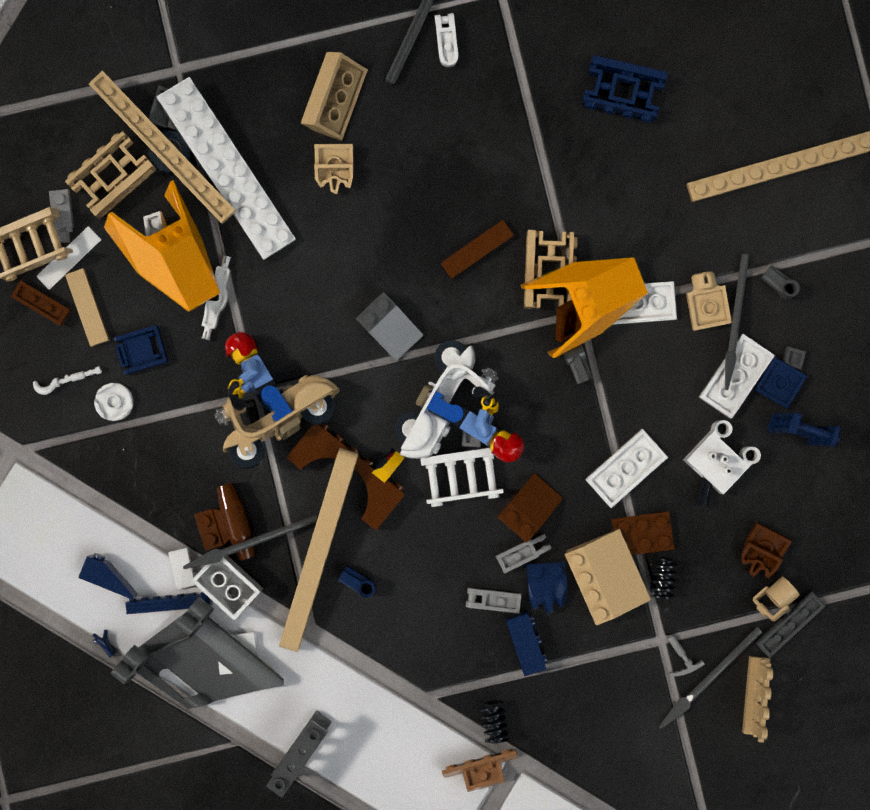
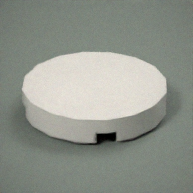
[94,383,134,421]

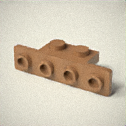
[442,749,518,792]

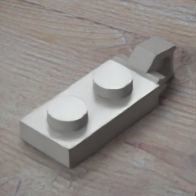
[49,189,74,243]

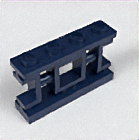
[581,55,668,123]

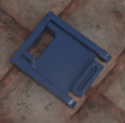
[113,325,169,375]

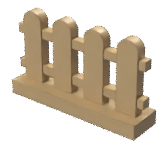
[742,656,773,743]

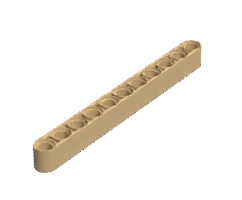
[279,448,359,652]

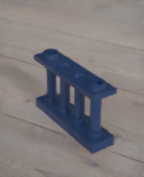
[767,412,841,447]

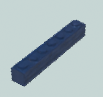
[125,592,213,615]

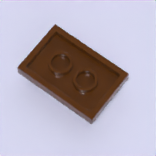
[611,511,674,555]

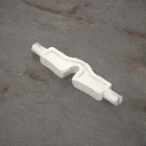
[202,255,231,340]

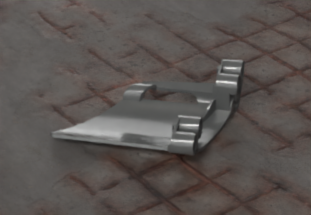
[111,597,284,709]

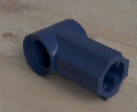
[338,566,377,598]

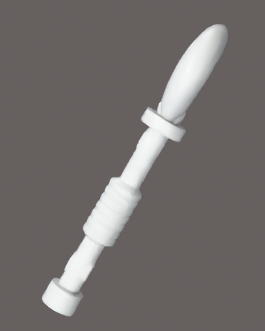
[33,366,102,395]

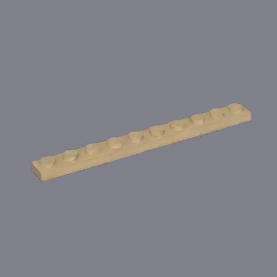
[89,71,236,224]
[686,131,870,202]

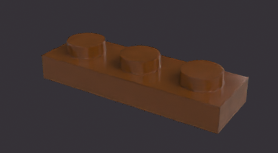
[10,280,71,326]

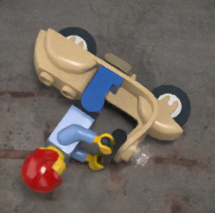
[214,332,340,469]

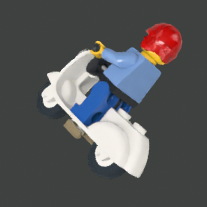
[395,340,524,462]

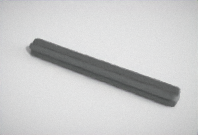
[386,0,433,84]

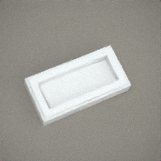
[168,547,195,590]

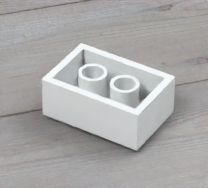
[191,556,263,620]

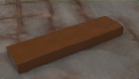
[440,220,514,279]

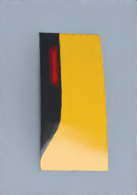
[372,448,405,483]

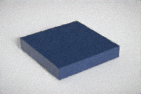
[753,357,808,409]

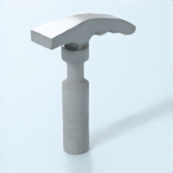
[667,634,705,676]

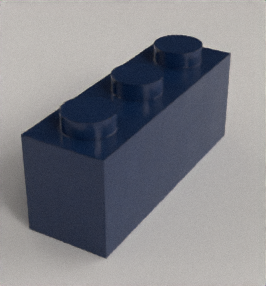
[505,611,548,677]

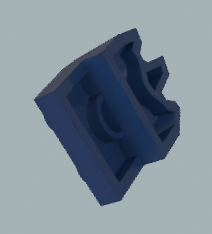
[526,562,567,615]

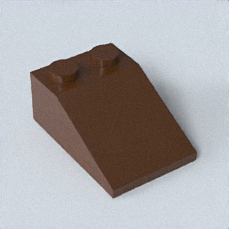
[497,473,563,543]

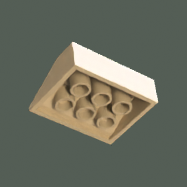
[565,529,651,625]

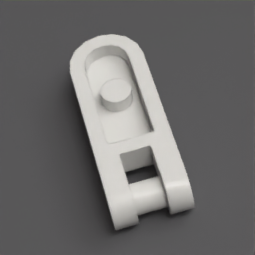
[435,13,458,67]

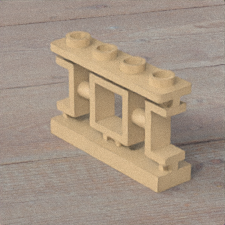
[65,131,157,219]
[524,230,577,309]

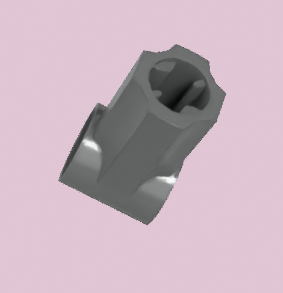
[761,265,800,299]
[563,345,593,384]

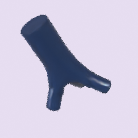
[92,630,116,657]

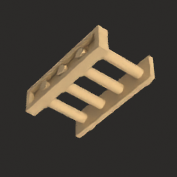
[0,207,73,281]

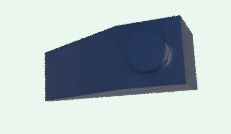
[78,553,138,599]

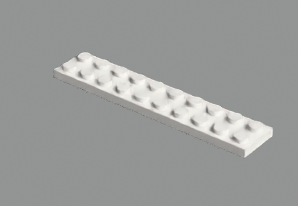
[156,77,296,260]

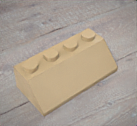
[301,52,368,141]

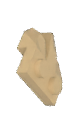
[314,144,354,194]

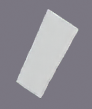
[36,226,101,290]

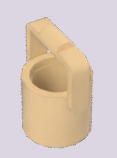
[753,576,800,621]

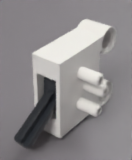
[683,420,761,508]

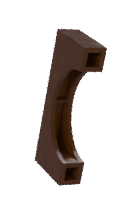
[286,423,405,530]

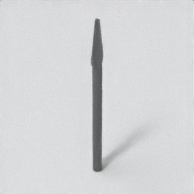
[725,254,749,390]
[183,515,318,569]
[659,627,762,729]

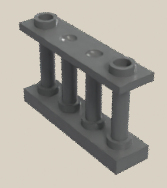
[266,711,332,797]

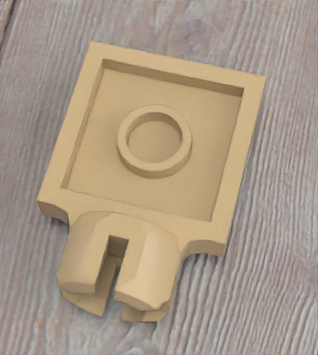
[686,271,732,331]

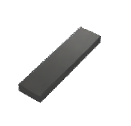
[755,591,825,658]

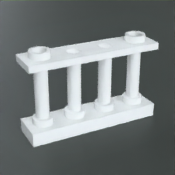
[420,448,503,507]

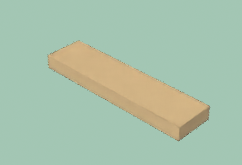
[65,268,110,347]

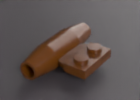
[194,482,255,561]

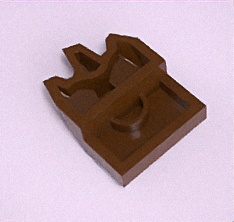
[555,300,581,342]
[742,522,792,578]

